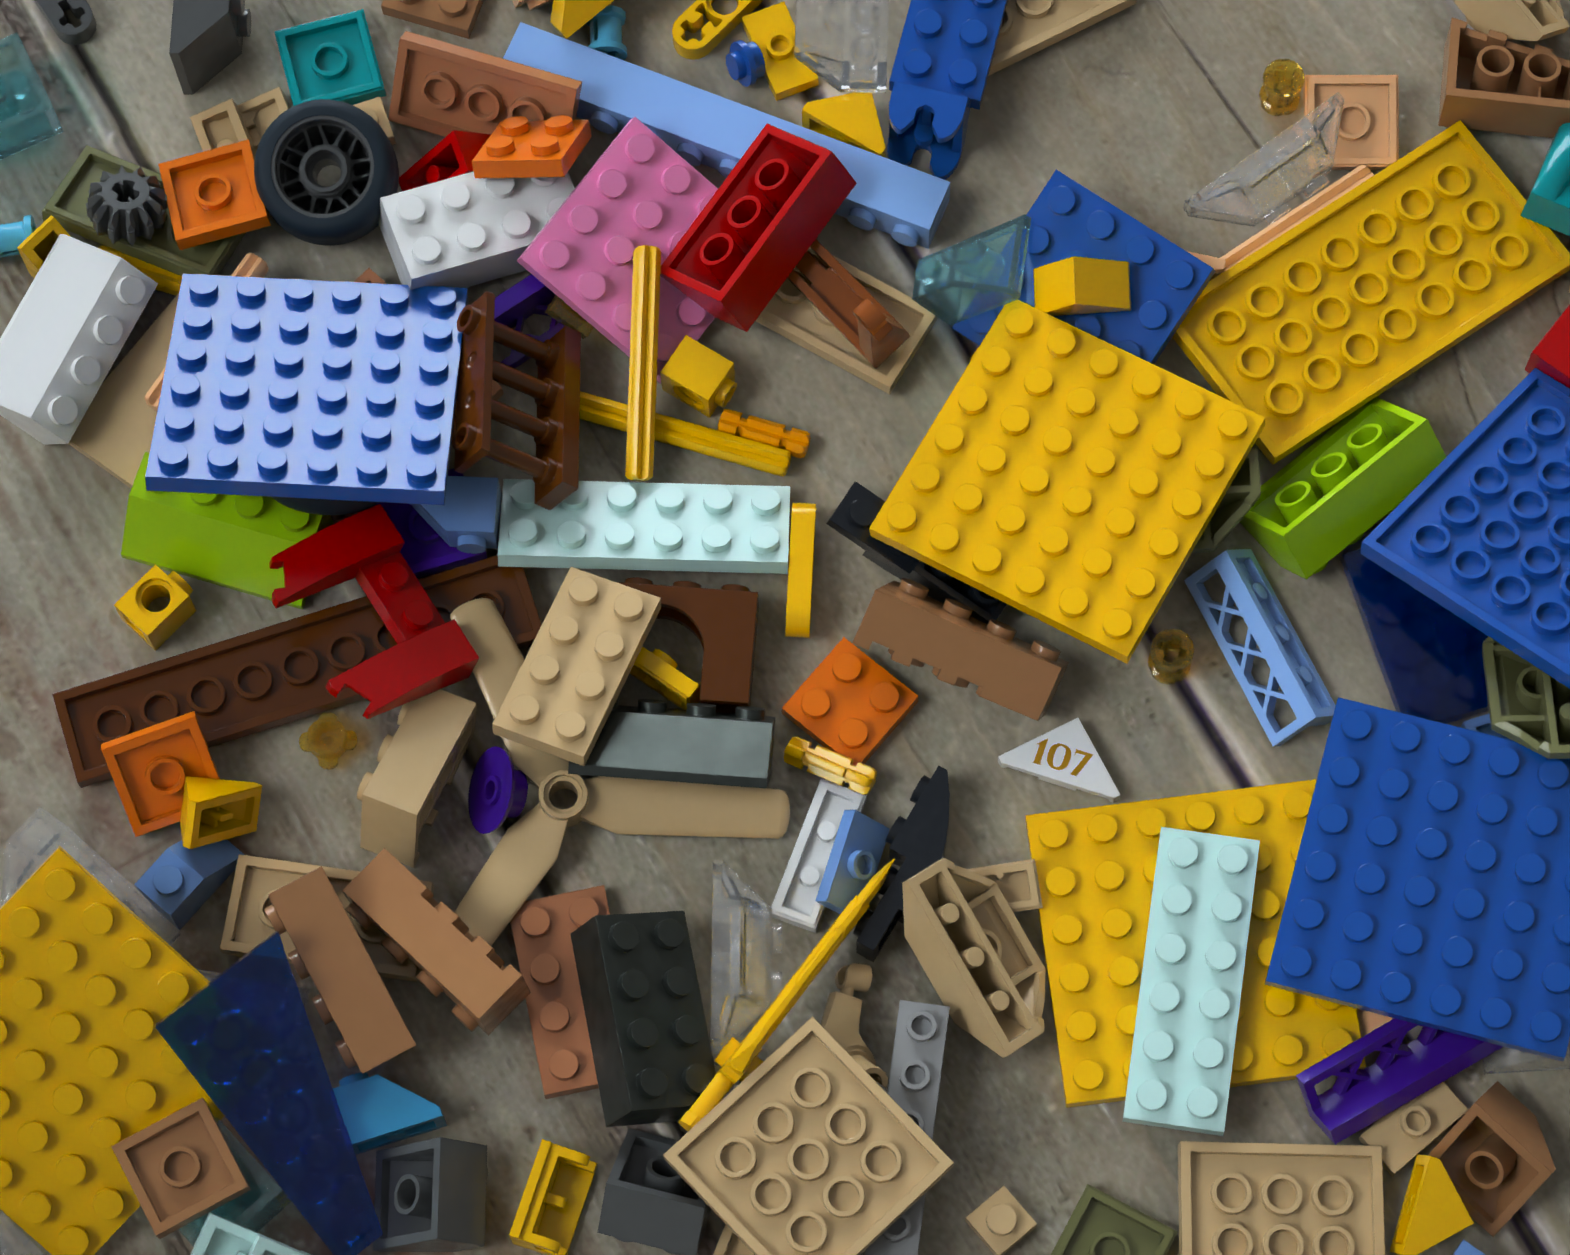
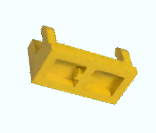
[509,1139,598,1255]

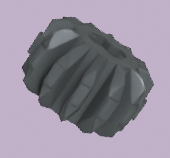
[86,165,168,247]

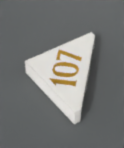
[998,718,1120,803]

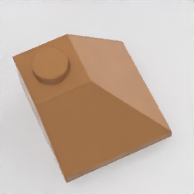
[1428,1081,1556,1237]

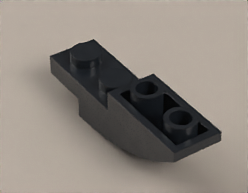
[826,481,1007,624]
[853,766,950,963]

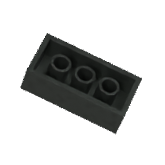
[570,911,716,1127]

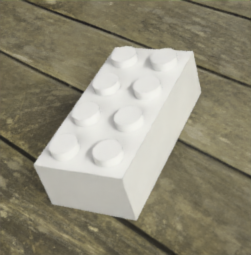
[378,171,575,290]

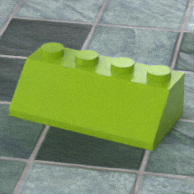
[1240,397,1446,580]
[121,452,334,609]

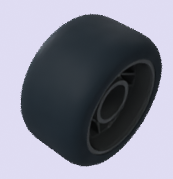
[254,99,399,246]

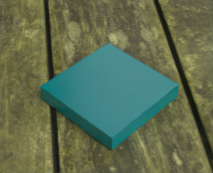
[274,9,386,106]

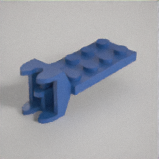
[887,0,1008,180]

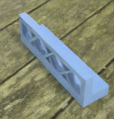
[1184,549,1336,747]

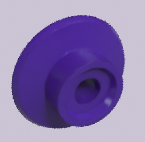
[468,746,528,834]

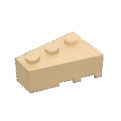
[357,689,477,868]

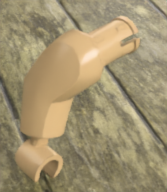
[820,963,888,1088]

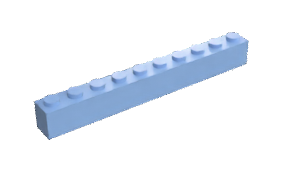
[503,22,950,249]

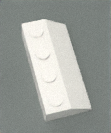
[0,234,158,445]

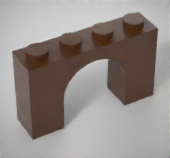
[594,574,759,714]

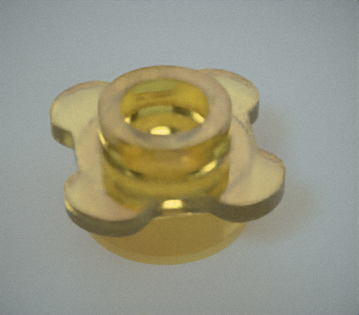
[299,713,358,770]

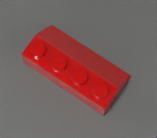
[660,123,857,332]

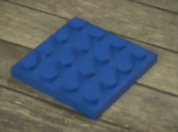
[952,169,1216,364]

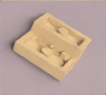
[190,87,290,156]

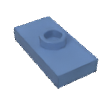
[815,810,890,914]

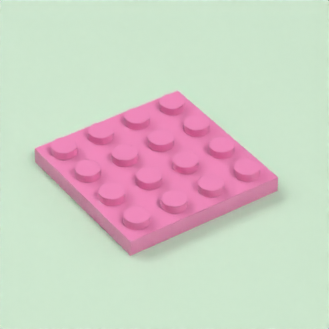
[517,117,718,384]

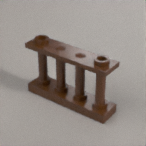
[452,291,581,510]

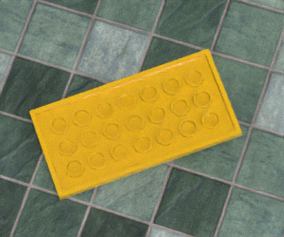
[1172,120,1570,465]

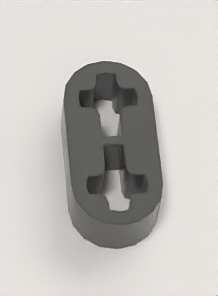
[34,0,96,45]

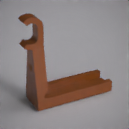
[787,239,910,369]

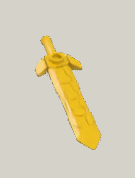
[678,858,895,1131]

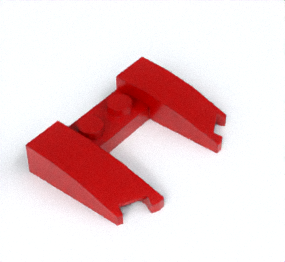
[269,504,479,719]

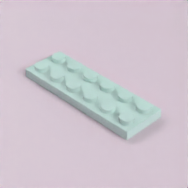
[497,479,790,574]
[1122,827,1260,1136]

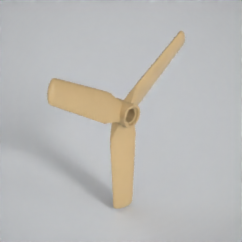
[419,598,790,972]

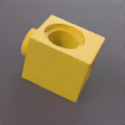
[660,335,737,418]
[114,564,197,651]

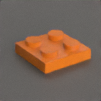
[472,115,592,178]
[158,139,271,250]
[782,637,919,766]
[101,711,220,837]

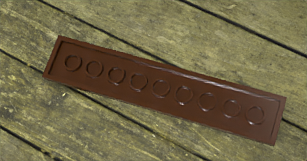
[52,555,542,788]

